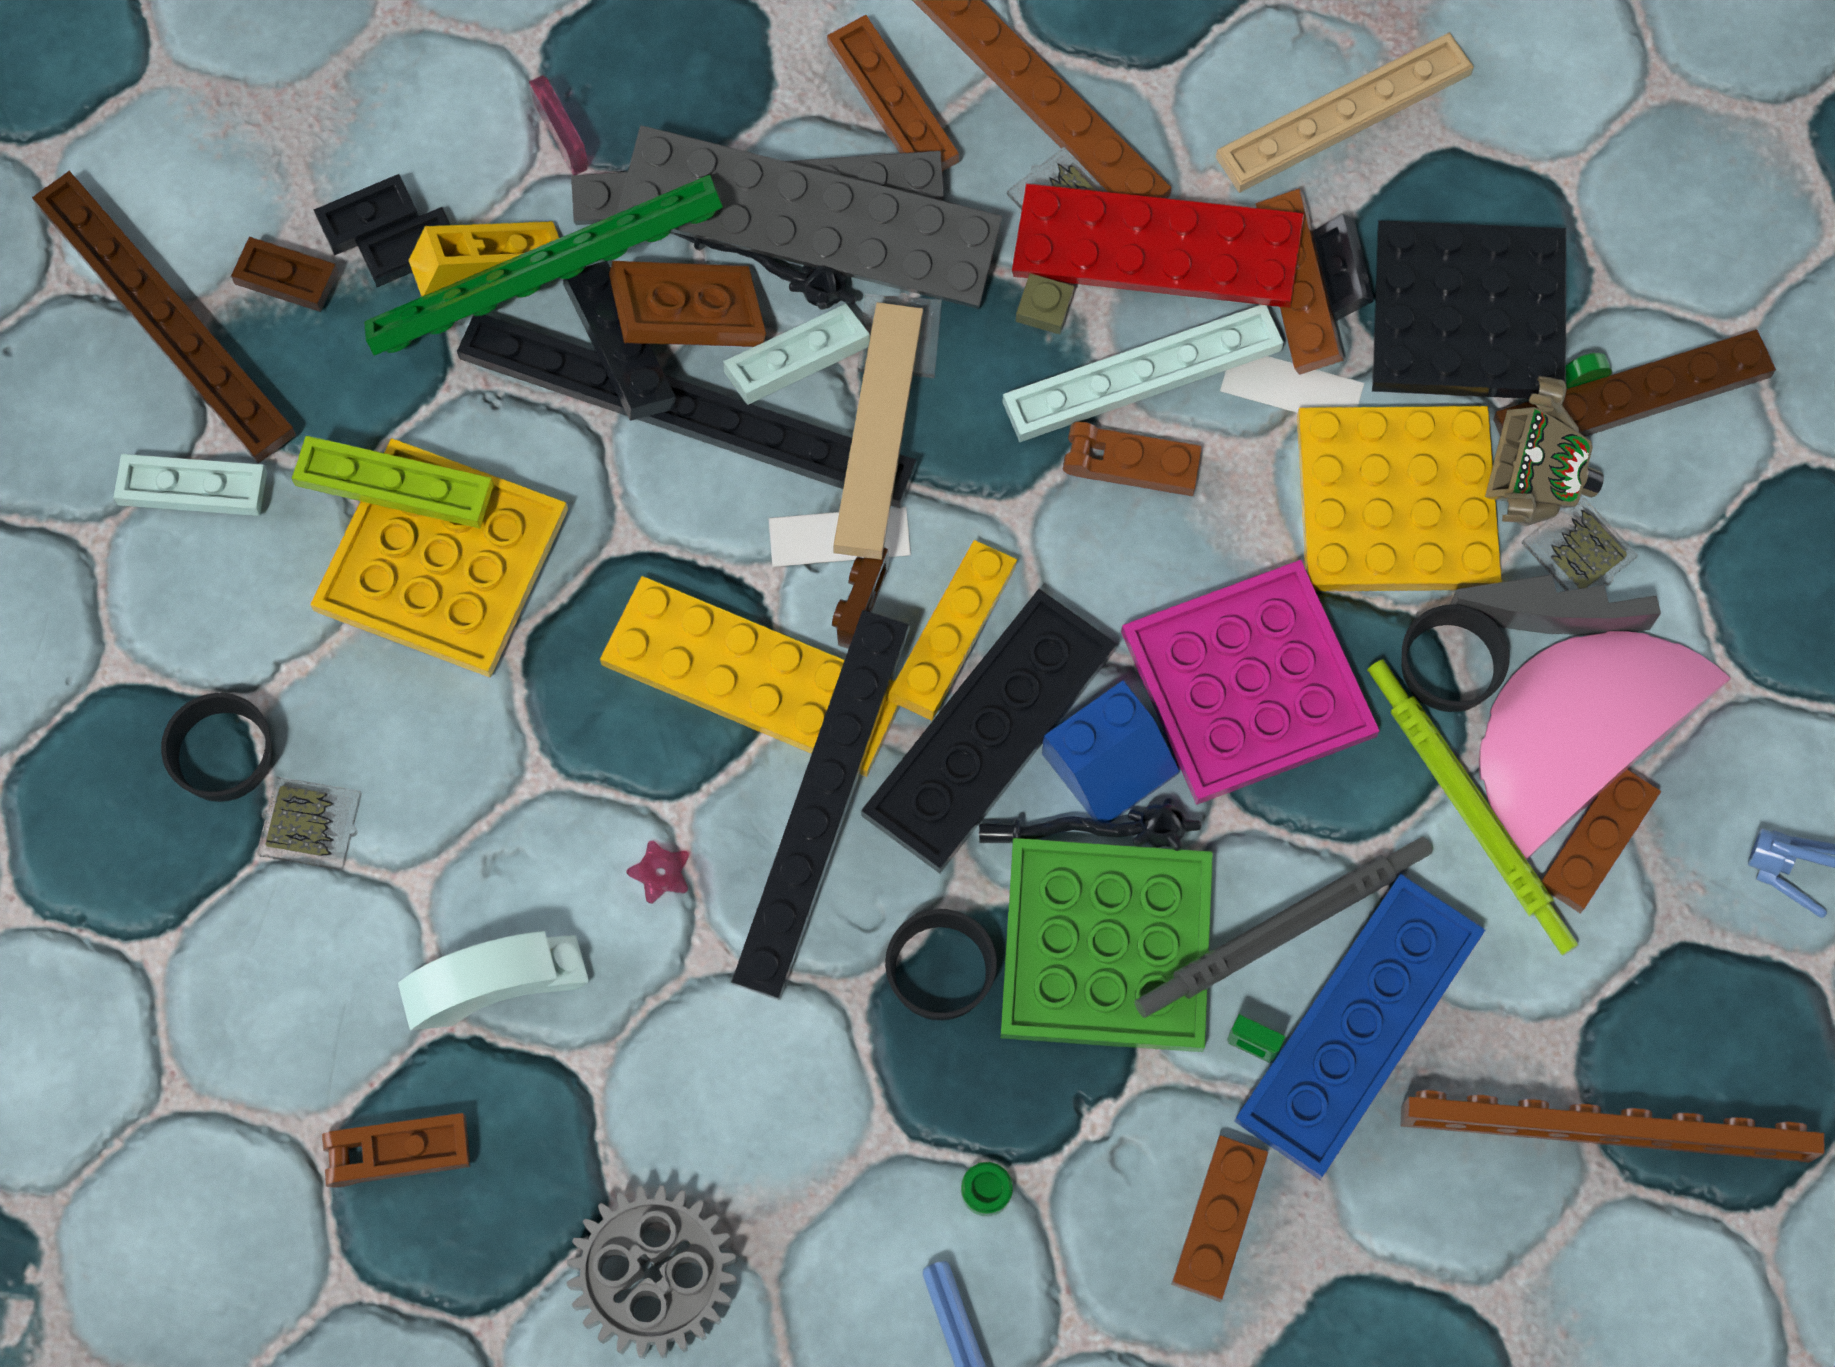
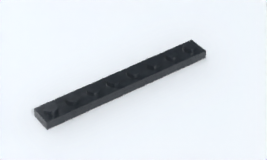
[731,609,910,1000]

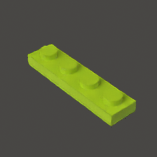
[291,436,494,529]

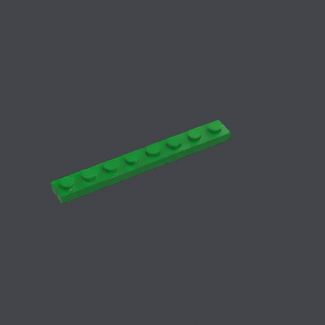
[364,174,723,356]

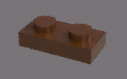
[231,236,339,312]
[832,548,889,649]

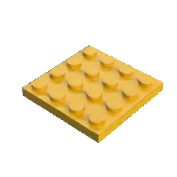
[1297,406,1502,592]
[310,438,568,678]

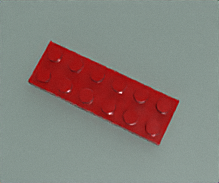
[1012,183,1304,308]

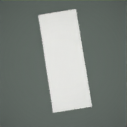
[1220,356,1364,413]
[769,507,911,567]

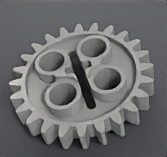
[567,1185,737,1359]

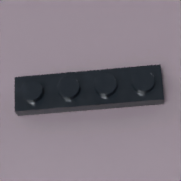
[563,261,676,421]

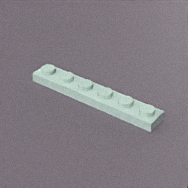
[1002,305,1283,442]

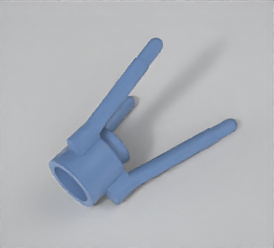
[1748,828,1835,918]

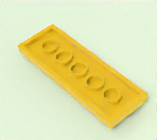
[600,576,900,777]

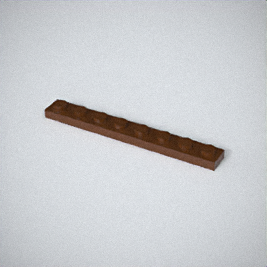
[32,170,296,464]

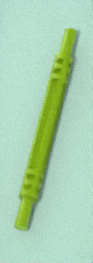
[1367,659,1579,956]

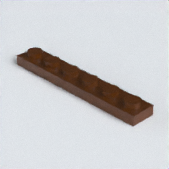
[1493,329,1776,437]

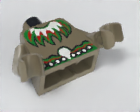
[1485,375,1604,526]

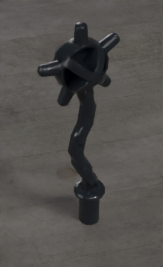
[671,232,856,310]
[979,798,1202,851]

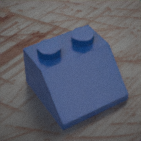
[1042,680,1180,823]

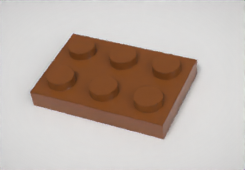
[609,261,766,347]

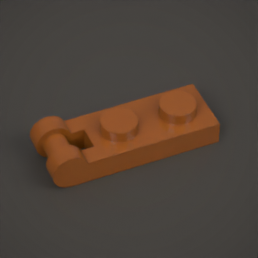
[1062,422,1202,496]
[322,1113,471,1188]

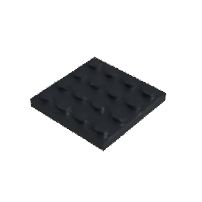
[1372,220,1566,399]

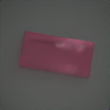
[529,75,588,175]

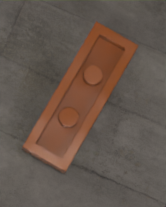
[1541,769,1661,914]
[1171,1135,1269,1302]

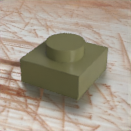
[1016,273,1074,334]

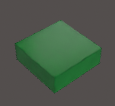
[1226,1014,1286,1063]

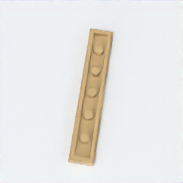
[1215,32,1474,193]
[833,302,923,560]

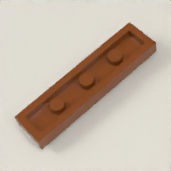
[827,15,959,171]
[1255,189,1344,375]

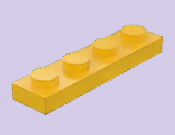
[888,540,1017,721]

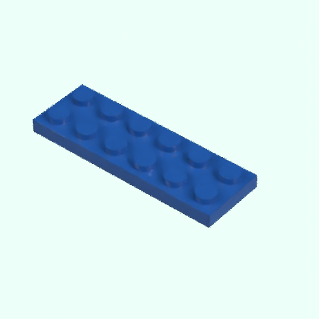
[1234,874,1486,1180]

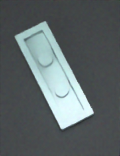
[723,304,870,405]
[113,454,267,516]

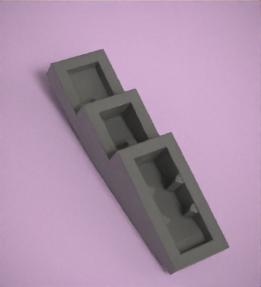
[1449,574,1661,635]

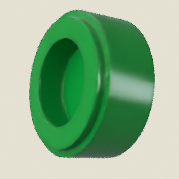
[1566,353,1612,389]
[961,1162,1013,1216]

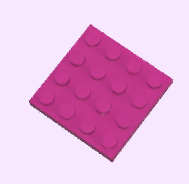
[1121,560,1380,805]

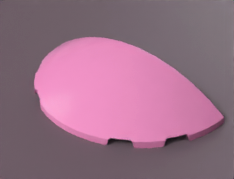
[1478,631,1731,860]

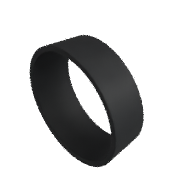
[1401,604,1509,712]
[161,693,272,802]
[885,909,997,1020]

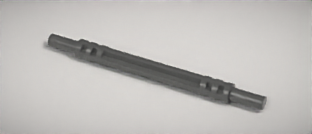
[1135,837,1433,1018]

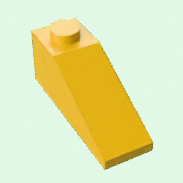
[409,221,559,297]

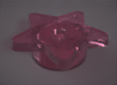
[626,841,689,904]

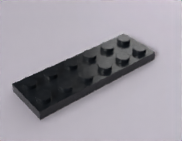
[861,589,1117,874]

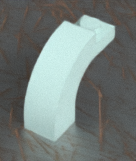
[398,931,589,1031]

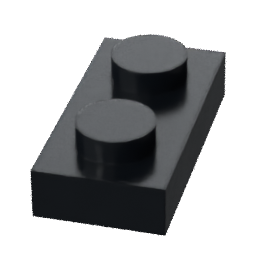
[313,174,419,256]
[1313,214,1374,321]

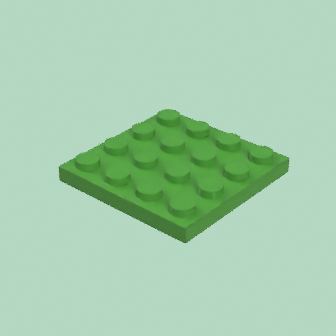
[1000,838,1213,1052]

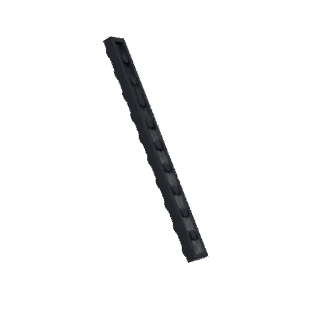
[457,315,917,508]

